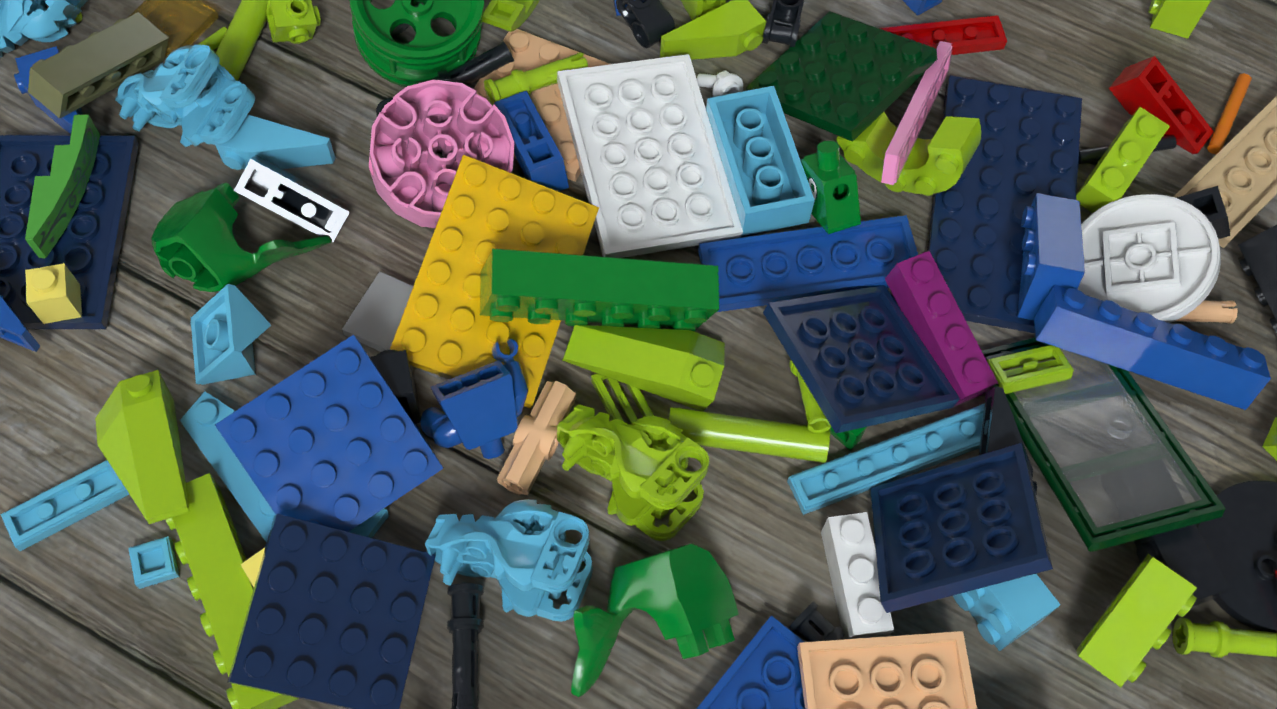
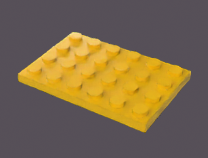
[390,155,599,408]

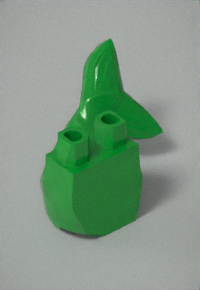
[151,182,332,292]
[571,543,739,697]

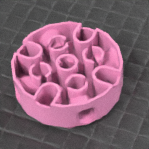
[369,80,514,228]

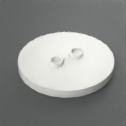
[1077,194,1221,323]

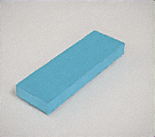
[0,460,129,551]

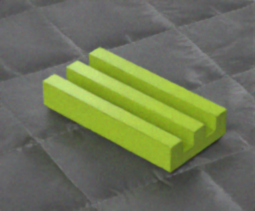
[987,345,1074,394]
[591,373,654,424]

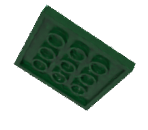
[746,11,938,142]

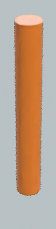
[1207,73,1252,154]

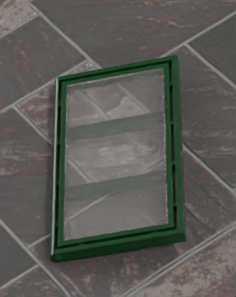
[982,337,1226,552]

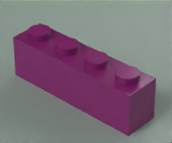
[885,251,998,407]

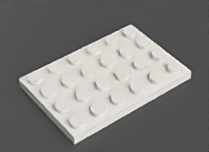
[557,54,743,258]

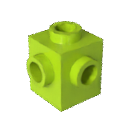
[265,0,320,44]

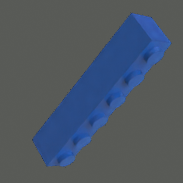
[1034,284,1271,410]

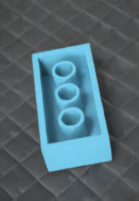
[706,86,815,237]

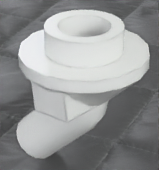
[697,70,743,97]

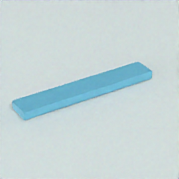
[787,403,985,515]

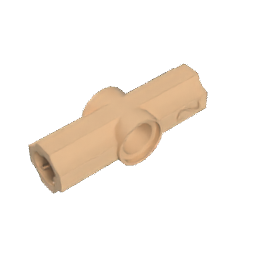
[497,381,576,496]

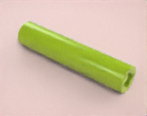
[216,0,268,81]
[669,407,830,463]

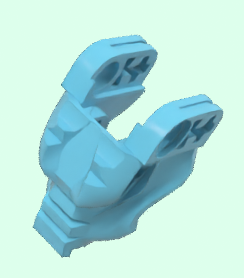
[0,0,88,58]
[115,45,255,147]
[425,499,593,622]

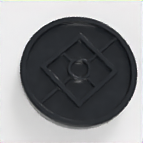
[1196,480,1277,633]

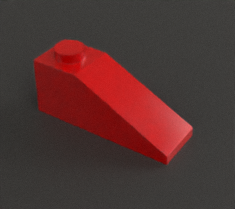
[1109,56,1214,155]

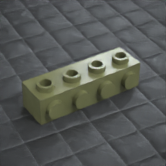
[28,12,169,119]

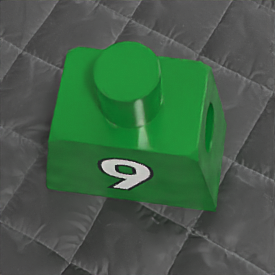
[801,141,861,234]

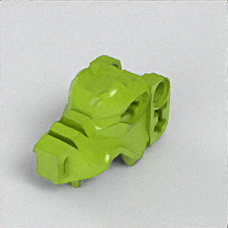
[557,404,709,541]

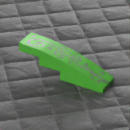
[25,114,100,258]

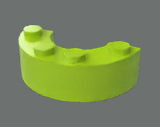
[836,112,981,196]

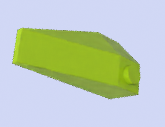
[562,325,725,411]
[95,370,190,524]

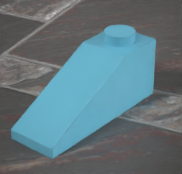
[215,115,336,170]

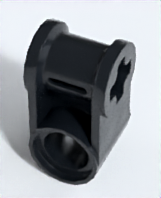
[616,0,675,49]
[762,0,804,48]

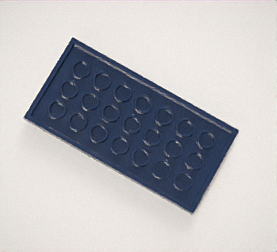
[927,75,1082,333]

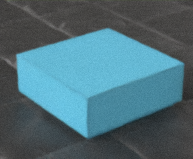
[128,536,180,589]

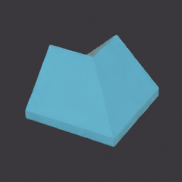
[191,284,271,385]

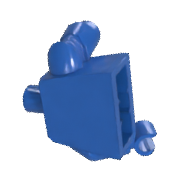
[421,339,528,459]

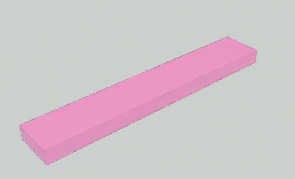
[881,41,953,185]

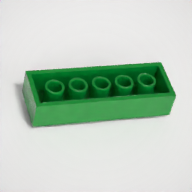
[480,249,719,331]

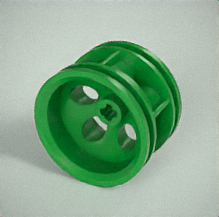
[349,0,484,87]

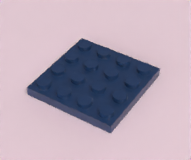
[763,285,960,433]
[870,443,1053,613]
[227,514,436,709]

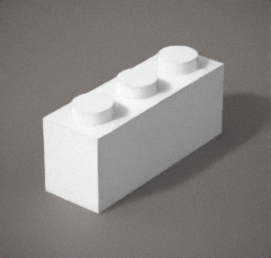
[821,512,894,639]

